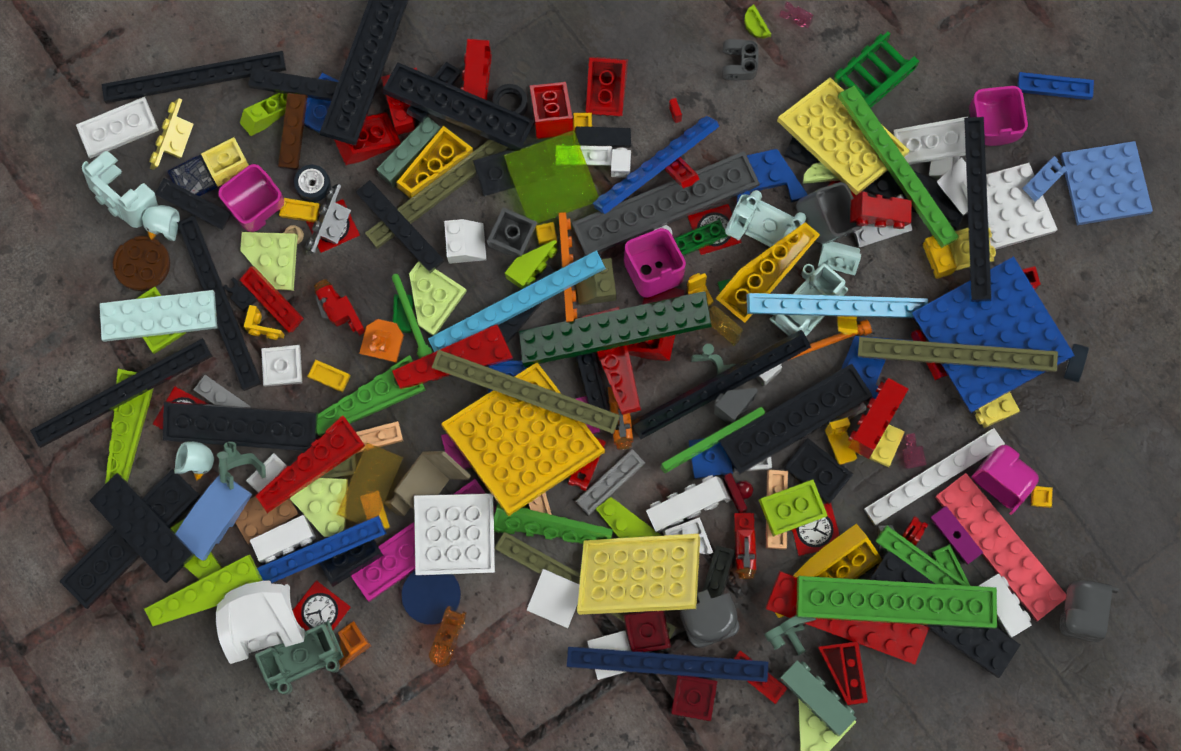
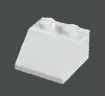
[444,219,486,264]

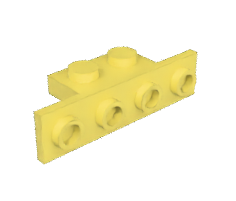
[149,98,193,170]

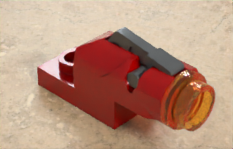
[314,279,365,336]
[734,513,756,579]

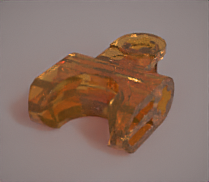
[429,606,467,667]

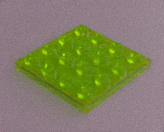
[504,130,599,224]

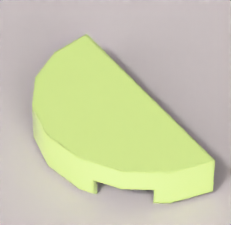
[803,162,840,184]

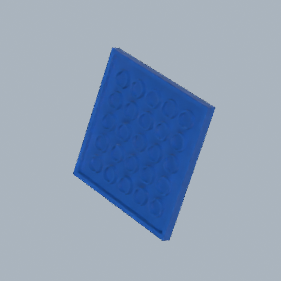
[912,256,1074,413]

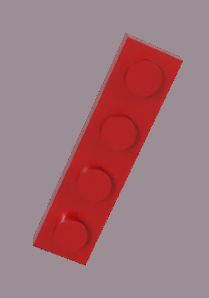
[240,266,304,333]

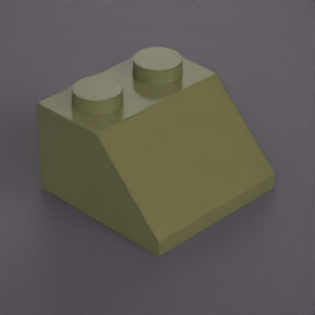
[576,258,616,306]

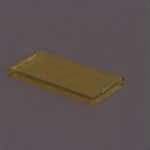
[337,443,403,524]

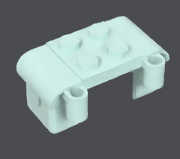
[82,151,158,228]
[725,190,806,247]
[769,264,848,336]

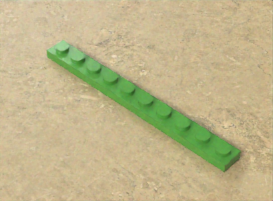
[838,86,959,248]

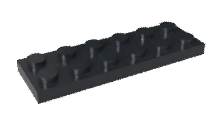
[89,473,195,583]

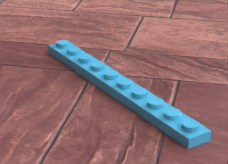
[428,250,606,352]
[747,293,928,318]

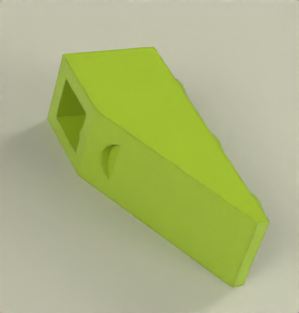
[240,93,288,136]
[505,240,558,289]

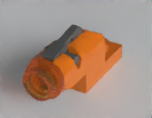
[608,387,633,450]

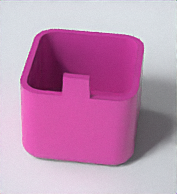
[624,228,686,298]

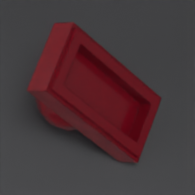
[723,473,754,513]

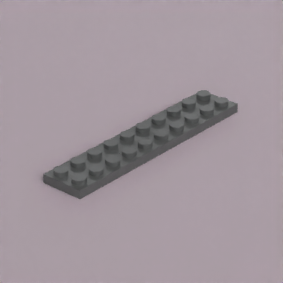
[572,151,760,256]

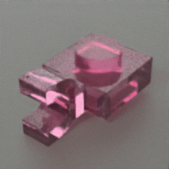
[779,2,814,28]
[902,433,927,469]

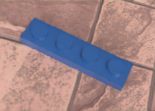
[1017,72,1094,100]

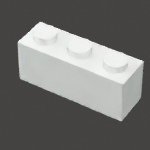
[250,515,316,564]
[979,574,1032,638]

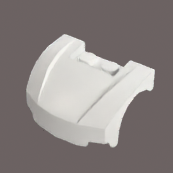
[216,581,305,664]

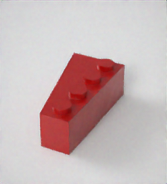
[848,378,909,459]

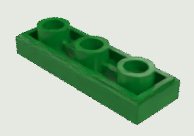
[674,219,728,256]

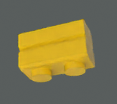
[923,236,957,279]

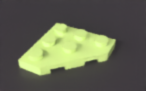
[240,232,298,291]
[409,261,467,336]
[290,478,348,537]
[798,698,856,751]

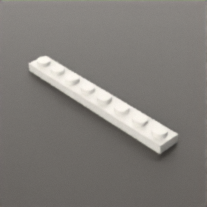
[864,428,1005,526]

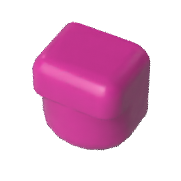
[969,86,1028,146]
[219,164,285,232]
[971,445,1039,515]

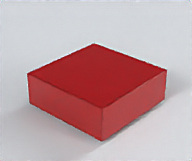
[669,98,682,123]

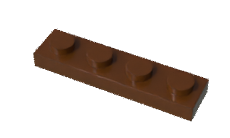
[278,93,308,169]

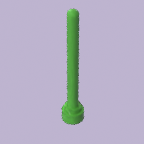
[392,274,433,359]

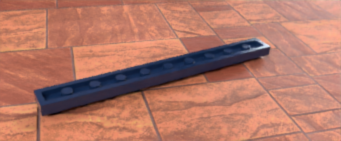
[567,647,768,682]

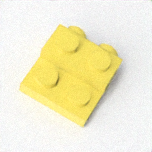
[201,137,249,187]
[948,227,996,271]
[975,392,1020,428]
[855,425,905,467]

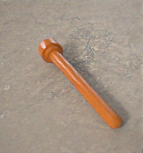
[789,319,872,360]

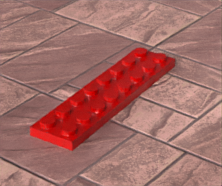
[765,571,929,664]

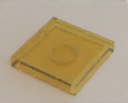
[709,306,743,346]

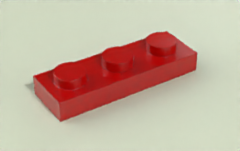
[664,157,700,189]
[734,650,788,704]

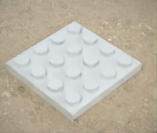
[961,163,1058,250]
[414,493,495,575]

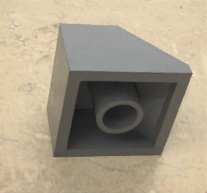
[487,207,538,256]
[714,388,758,425]

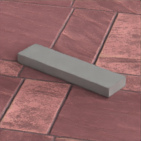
[575,449,645,516]

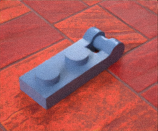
[1022,156,1068,202]

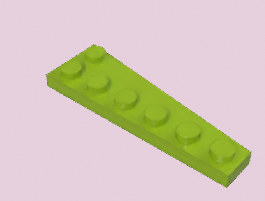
[105,369,154,483]
[144,555,263,626]

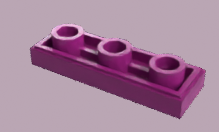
[930,506,983,565]

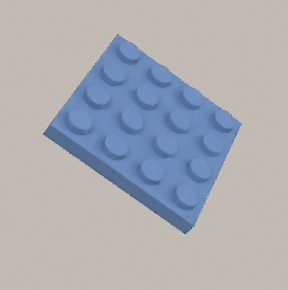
[1060,141,1153,225]

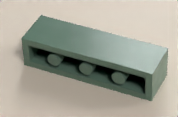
[377,116,441,188]
[779,660,857,737]

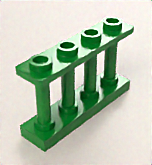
[834,31,919,109]

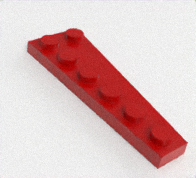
[583,307,641,415]
[392,324,513,390]
[256,415,365,513]

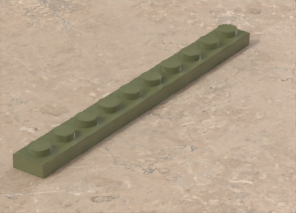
[365,140,511,249]
[858,337,1058,372]
[432,350,621,434]
[494,532,676,638]

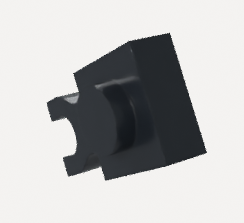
[223,277,258,312]

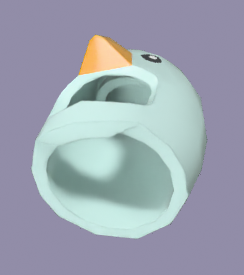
[142,205,180,241]
[174,441,214,481]

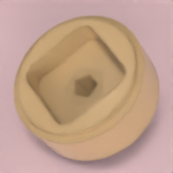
[284,225,304,244]

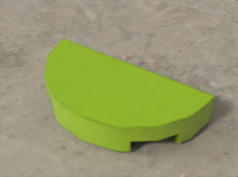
[744,4,771,38]

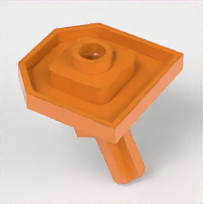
[359,319,404,363]

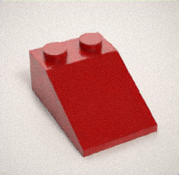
[586,57,628,116]
[530,82,573,139]
[334,113,401,165]
[628,335,675,361]

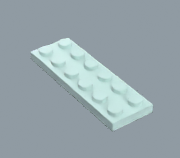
[100,290,217,342]

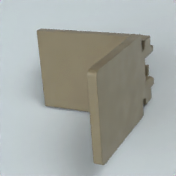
[384,451,471,516]

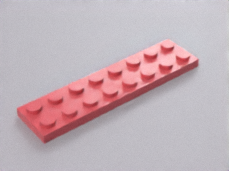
[935,473,1066,622]

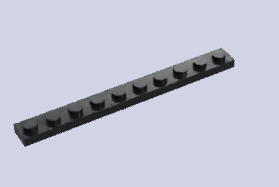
[102,51,286,104]
[964,117,992,302]
[177,215,262,391]
[631,329,811,439]
[30,338,213,448]

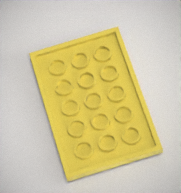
[777,78,909,195]
[577,534,700,615]

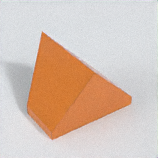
[338,621,371,669]

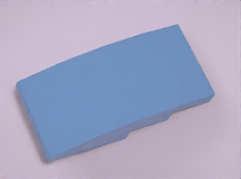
[175,474,252,561]

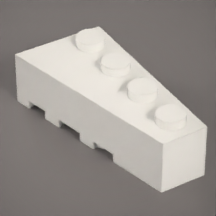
[646,475,732,533]

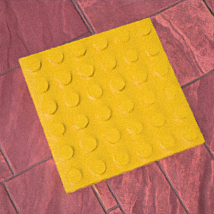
[441,363,605,517]

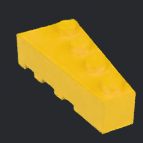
[397,126,473,198]

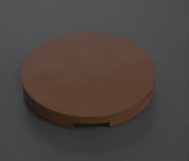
[113,236,170,291]

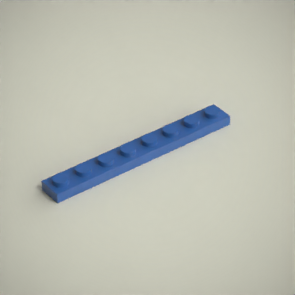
[593,116,719,214]
[257,516,387,583]

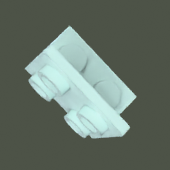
[818,241,861,275]

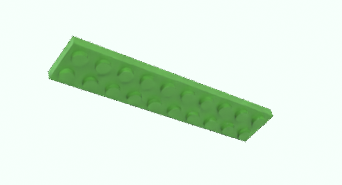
[797,576,997,629]

